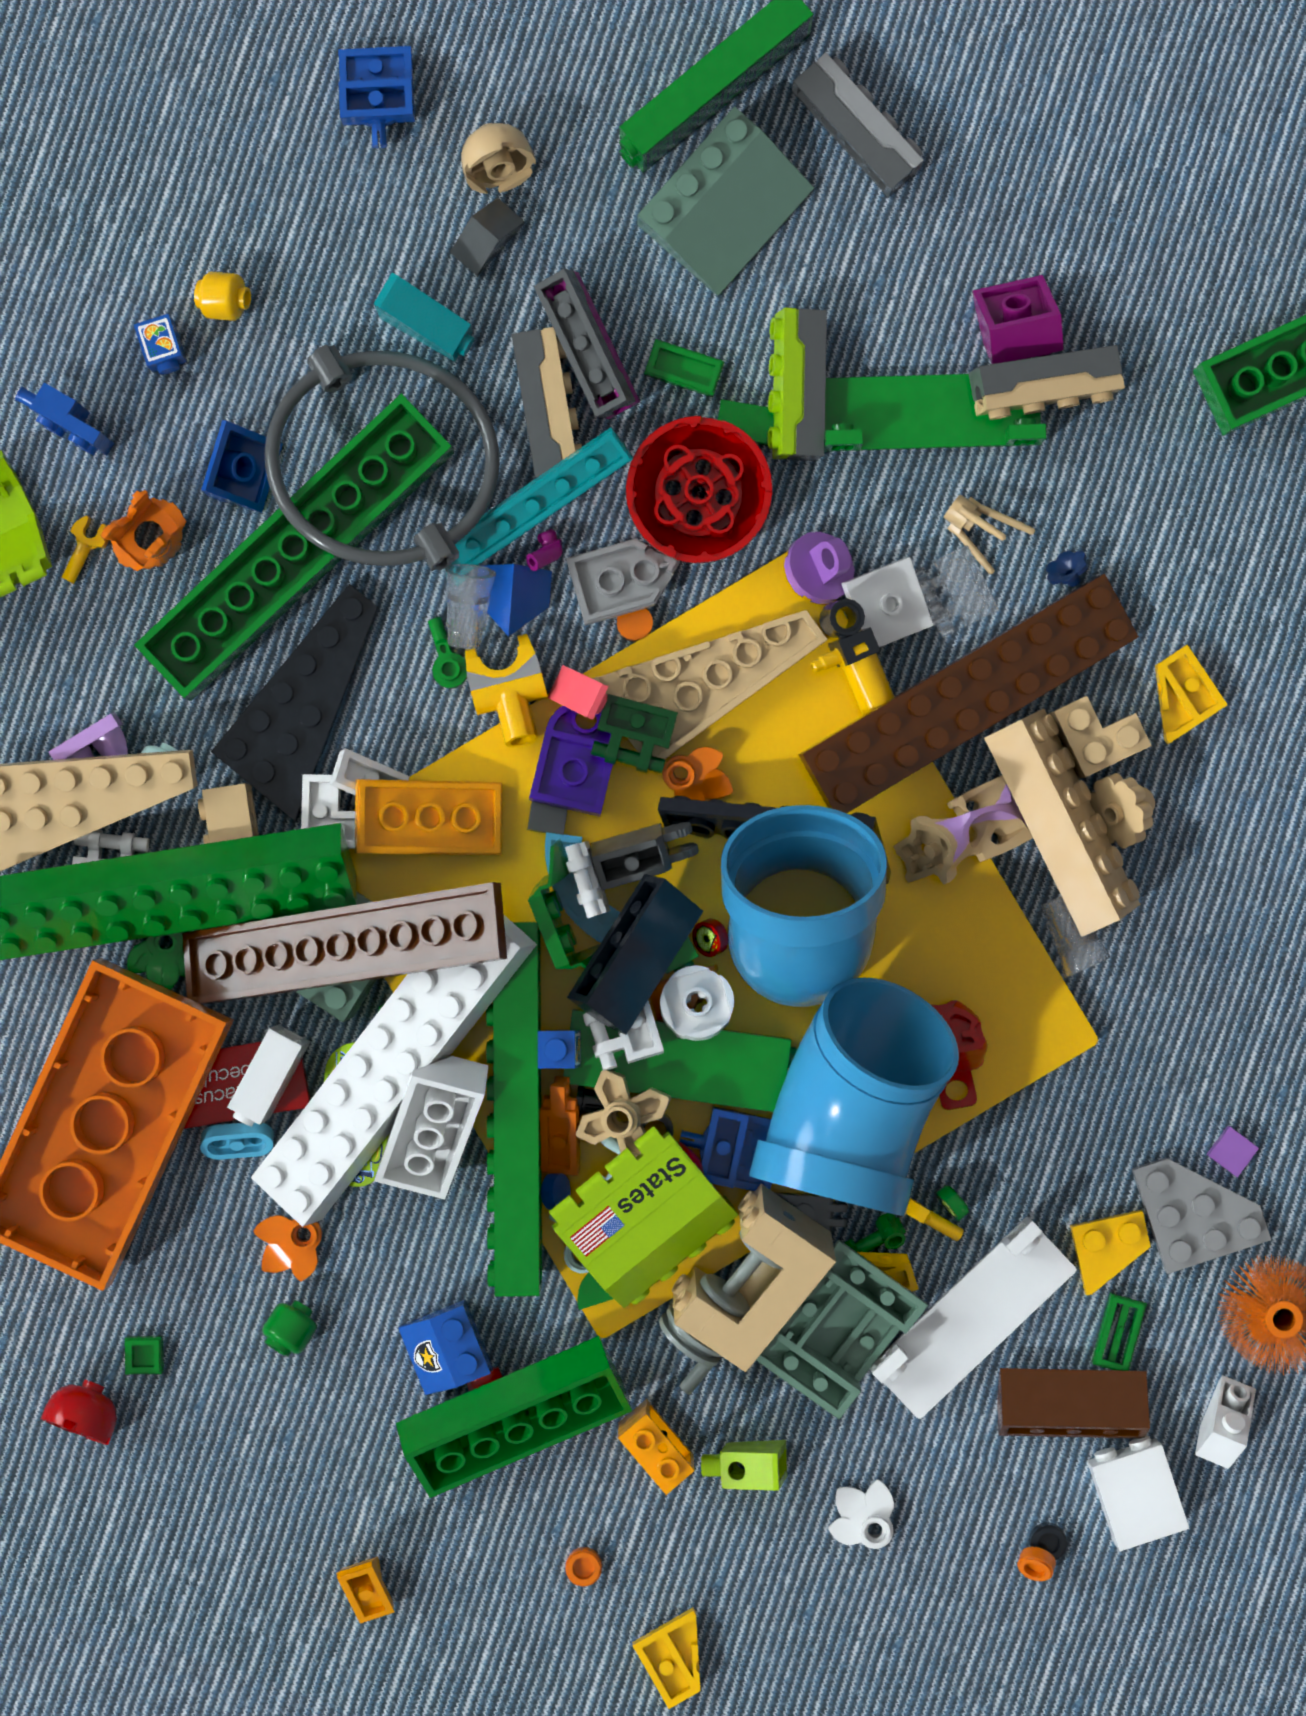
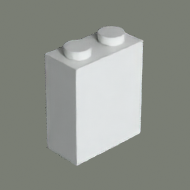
[227,1025,311,1127]
[1087,1436,1190,1551]

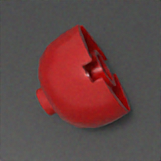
[40,1379,117,1445]

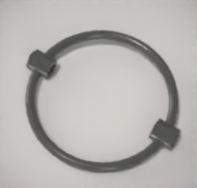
[265,344,500,571]

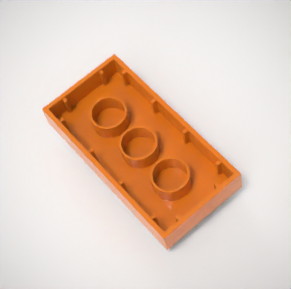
[0,958,234,1291]

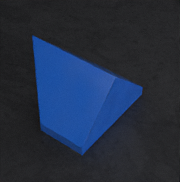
[477,564,552,637]

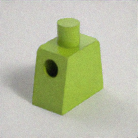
[701,1440,788,1491]

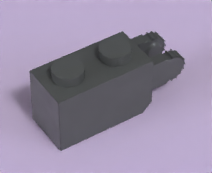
[591,822,699,891]

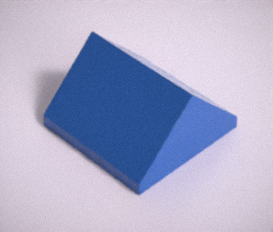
[201,420,283,513]

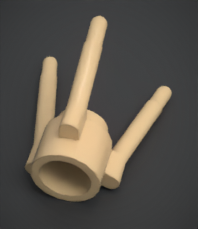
[943,494,1035,574]

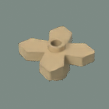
[576,1069,671,1157]

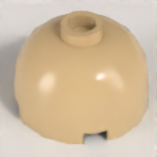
[461,123,536,194]

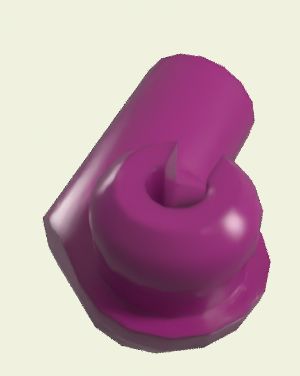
[526,529,563,571]

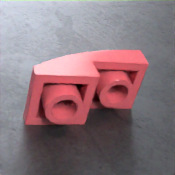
[547,665,609,720]

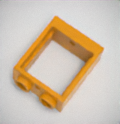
[618,1399,695,1495]

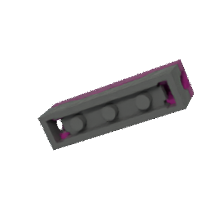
[534,268,640,419]

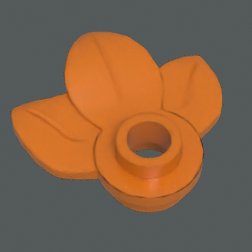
[662,747,733,801]
[253,1215,322,1282]

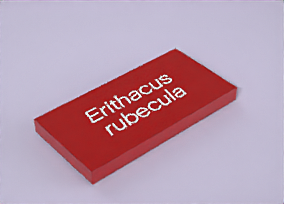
[184,1041,311,1129]

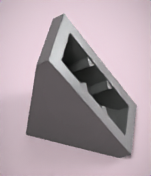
[450,198,525,277]

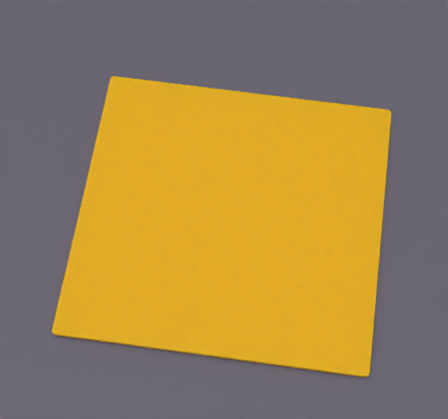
[349,551,1098,1338]

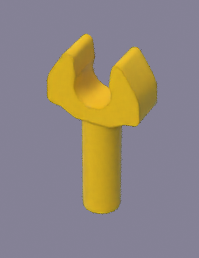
[61,515,109,584]
[906,1198,964,1241]

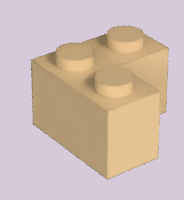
[1049,696,1152,779]

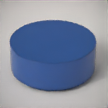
[541,1173,571,1210]

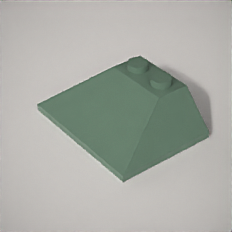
[756,1240,928,1419]

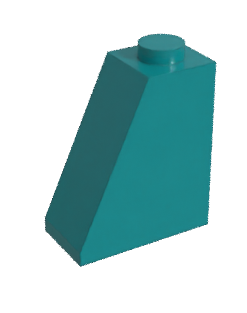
[374,272,475,362]

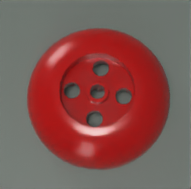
[626,416,772,563]

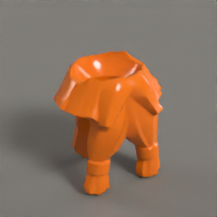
[101,490,186,571]

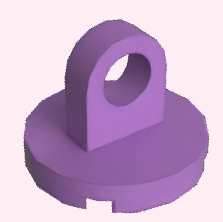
[784,532,855,604]

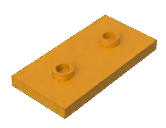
[355,779,502,855]

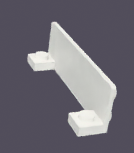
[870,1217,1077,1419]

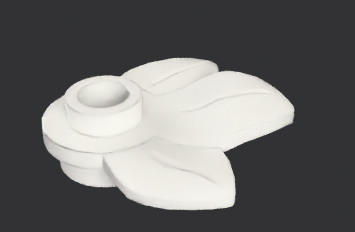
[828,1480,894,1549]

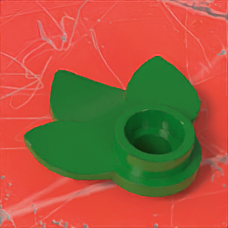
[127,932,185,990]

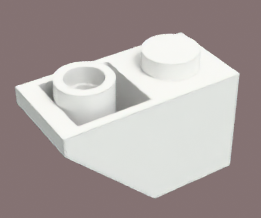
[1195,1375,1256,1469]

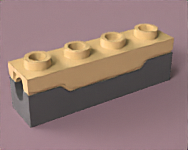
[511,327,582,479]
[968,345,1125,420]

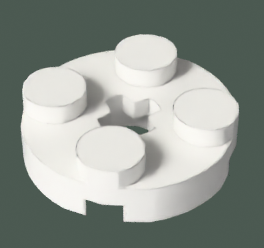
[660,965,734,1041]

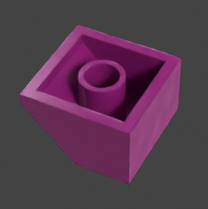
[972,275,1064,364]

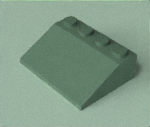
[637,106,814,297]

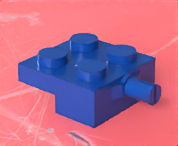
[338,46,415,149]
[15,383,114,456]
[679,1106,772,1191]

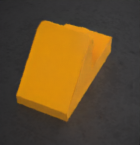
[336,1556,395,1624]

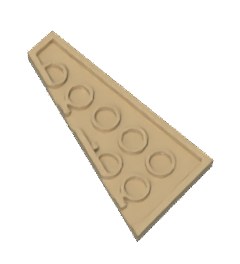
[592,610,828,759]
[0,750,198,871]

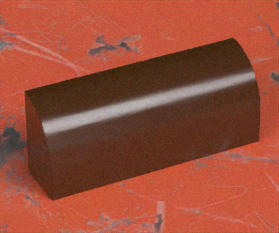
[997,1368,1150,1438]

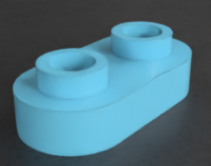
[200,1123,274,1160]

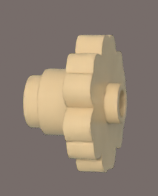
[1090,773,1155,849]

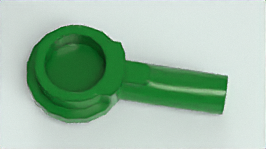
[428,617,467,689]

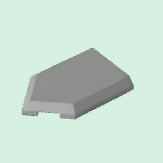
[566,538,680,626]

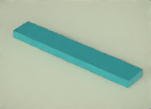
[444,427,633,581]

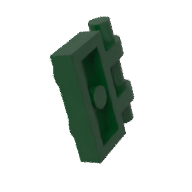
[591,694,678,773]

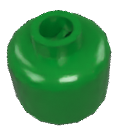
[262,1300,317,1358]

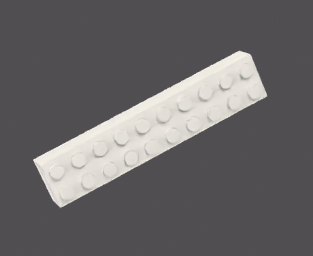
[251,915,537,1227]

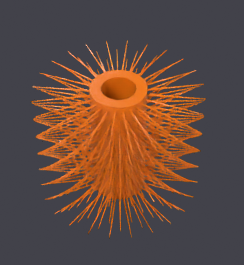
[1216,1254,1306,1375]

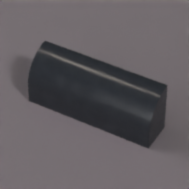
[567,874,703,1035]

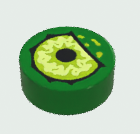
[935,1185,969,1221]

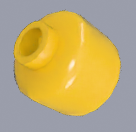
[194,271,251,321]

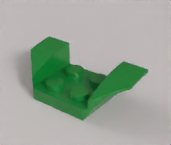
[528,839,600,969]

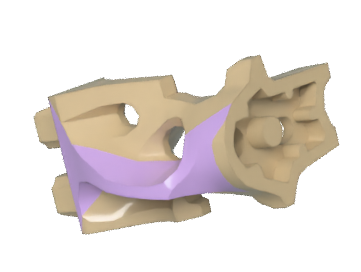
[893,775,1033,885]

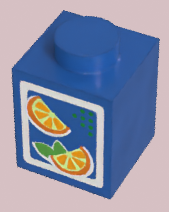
[134,314,187,375]
[538,1030,581,1069]

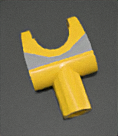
[465,633,548,747]

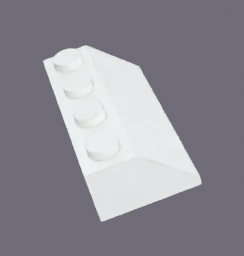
[374,1056,488,1200]

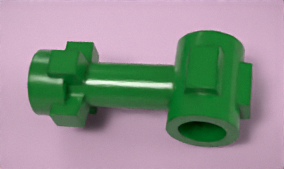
[845,1213,906,1252]

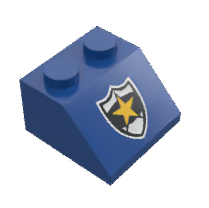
[398,1299,493,1395]

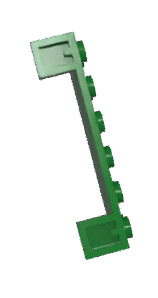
[824,374,1046,452]

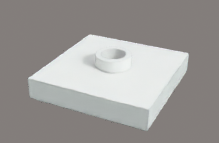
[841,557,934,647]

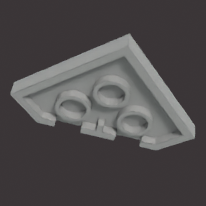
[1131,1157,1271,1274]

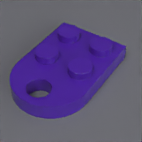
[529,706,613,817]

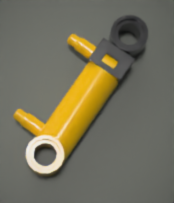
[811,599,894,715]

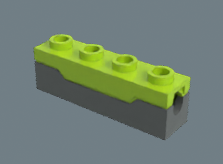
[767,307,827,461]

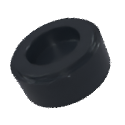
[1029,1522,1067,1560]

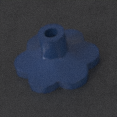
[1046,551,1088,587]

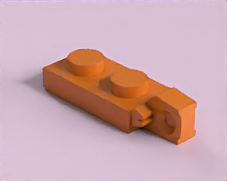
[540,1076,580,1176]

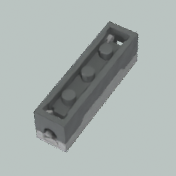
[792,52,924,198]

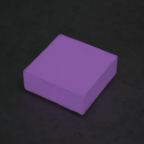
[1206,1126,1259,1177]

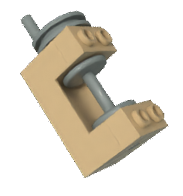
[659,1184,836,1395]

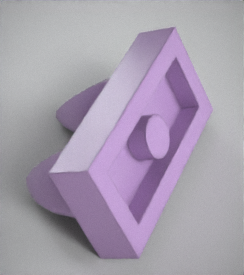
[49,712,128,760]

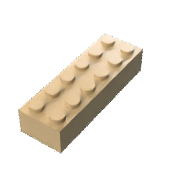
[984,709,1141,937]

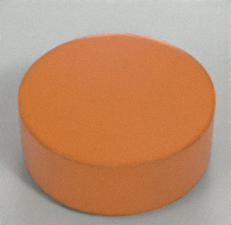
[617,608,653,642]
[565,1547,602,1586]
[1017,1547,1056,1581]

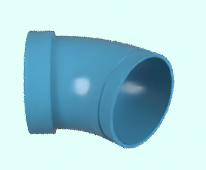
[721,805,887,1007]
[749,978,959,1216]

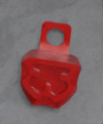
[931,1000,988,1110]

